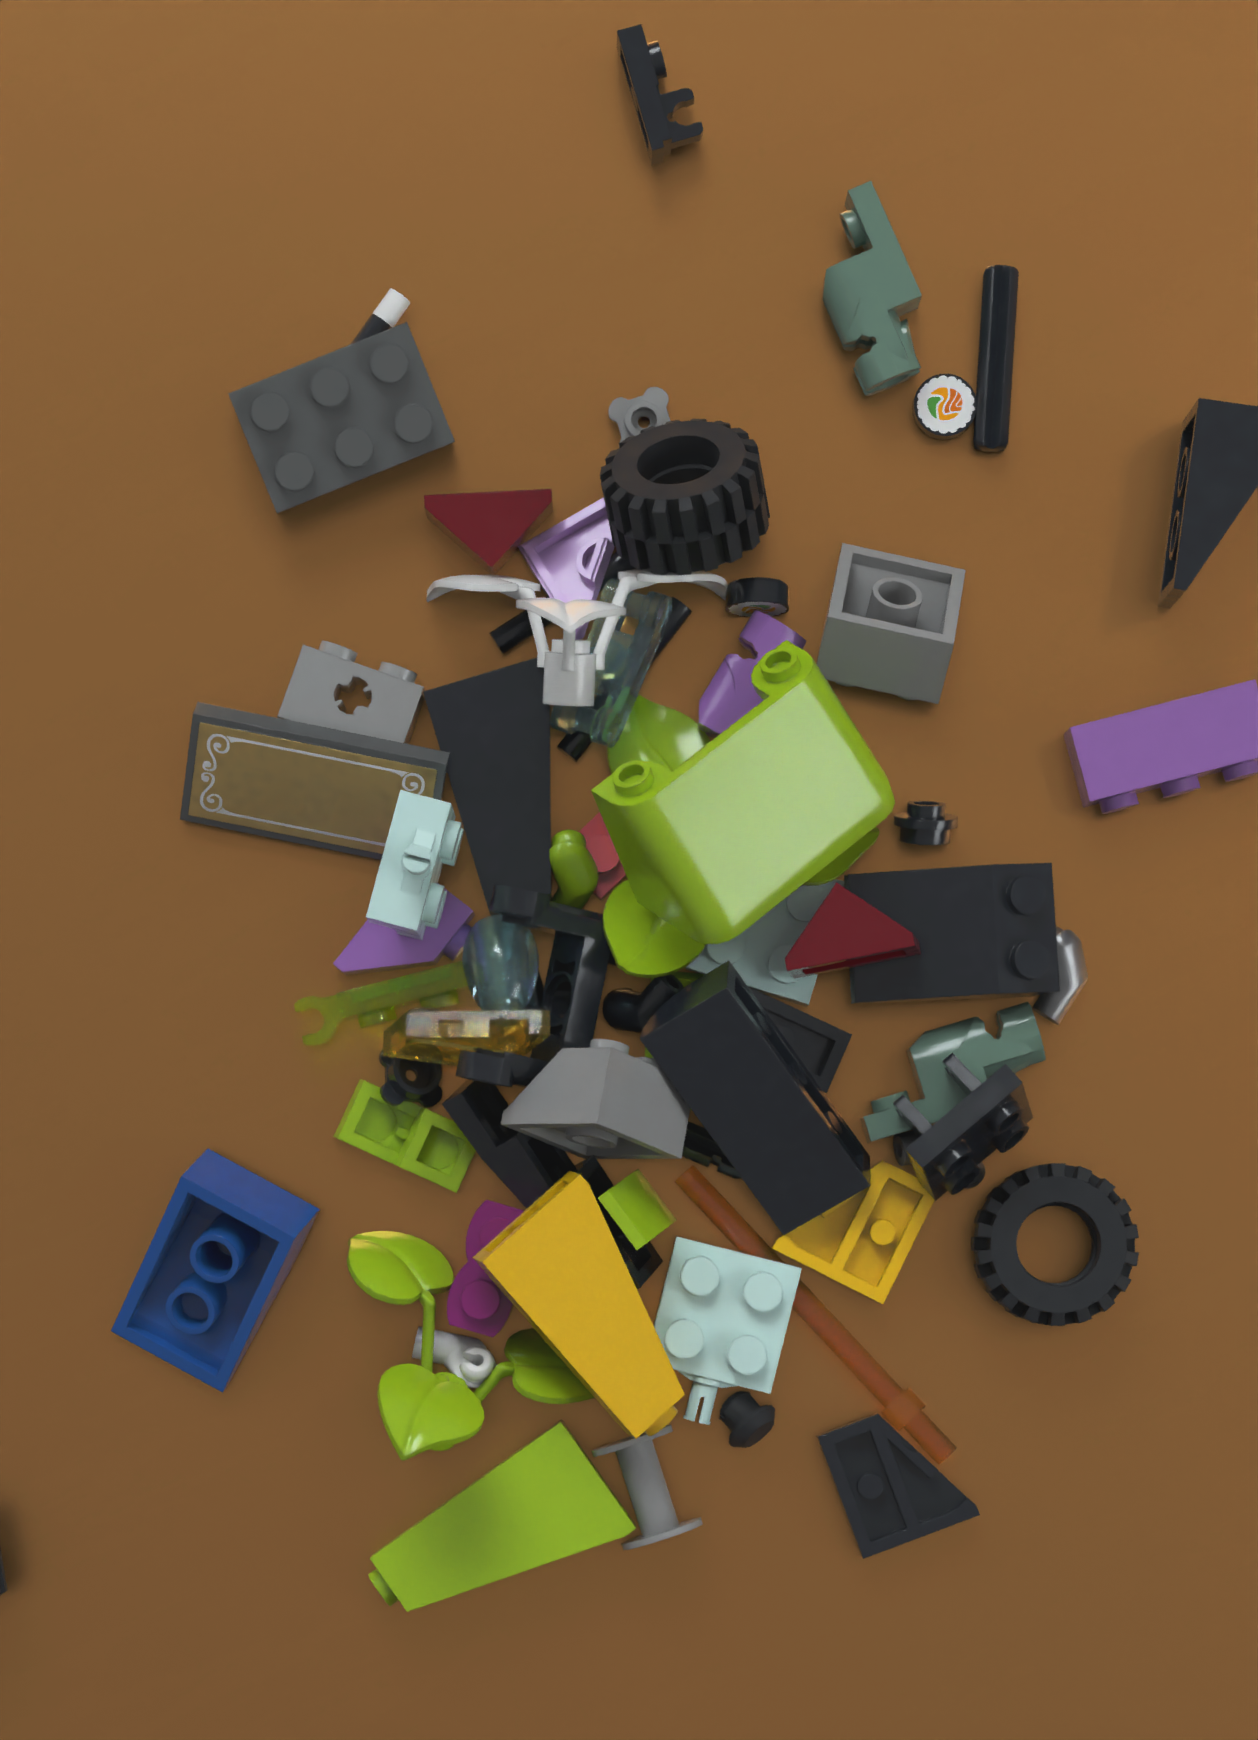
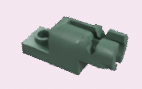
[822,181,922,396]
[860,1002,1046,1143]

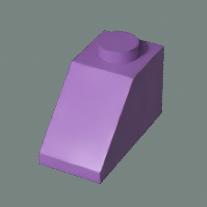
[333,883,476,976]

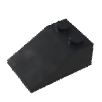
[1158,398,1258,608]
[844,863,1060,1004]

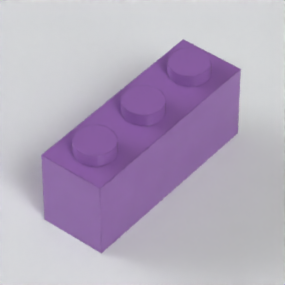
[1064,679,1258,814]

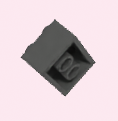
[228,322,455,513]

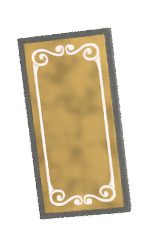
[180,702,450,860]

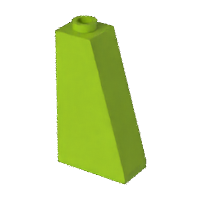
[368,1419,636,1612]

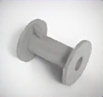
[591,1425,703,1550]

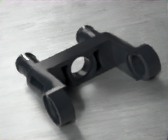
[455,885,617,1088]

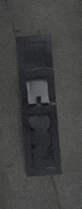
[442,1079,663,1289]

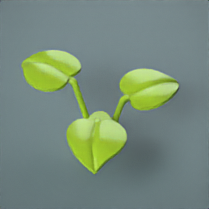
[602,690,880,978]
[347,1231,594,1461]

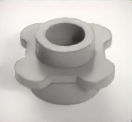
[608,387,671,448]

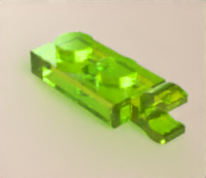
[294,961,470,1046]

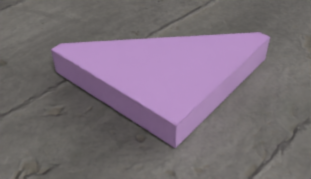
[518,497,615,640]

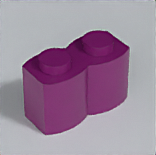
[447,1200,524,1337]

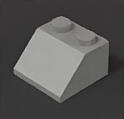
[816,543,966,704]
[501,1039,690,1159]

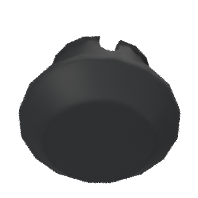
[719,1391,775,1448]

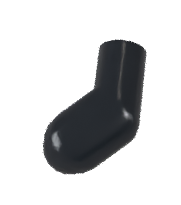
[602,974,684,1033]

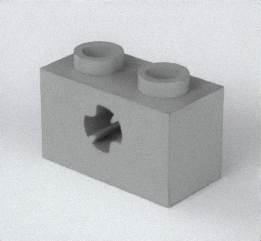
[277,640,425,744]

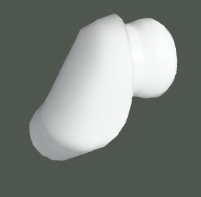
[412,1326,497,1388]

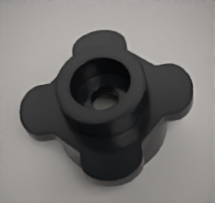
[379,1043,442,1108]

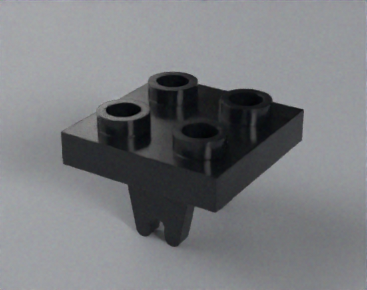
[893,1053,1033,1201]

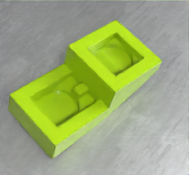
[333,1079,476,1193]
[598,1169,677,1251]

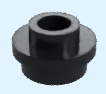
[894,800,958,845]

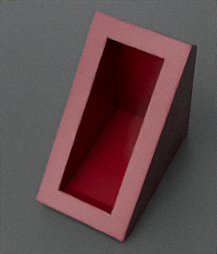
[424,489,553,575]
[785,882,921,979]

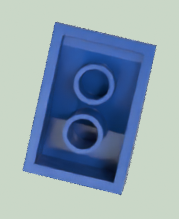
[111,1148,320,1393]

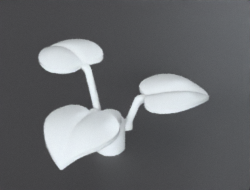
[426,568,728,706]

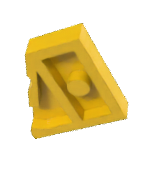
[771,1160,935,1304]

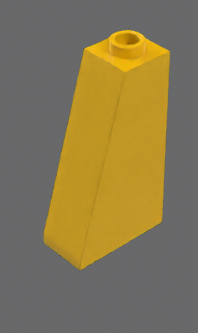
[472,1171,685,1439]

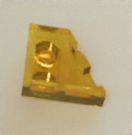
[383,1007,550,1067]

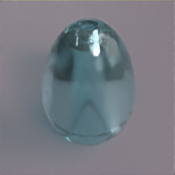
[462,915,539,1021]

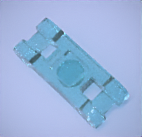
[550,578,672,748]

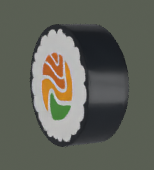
[912,374,977,440]
[726,577,789,617]

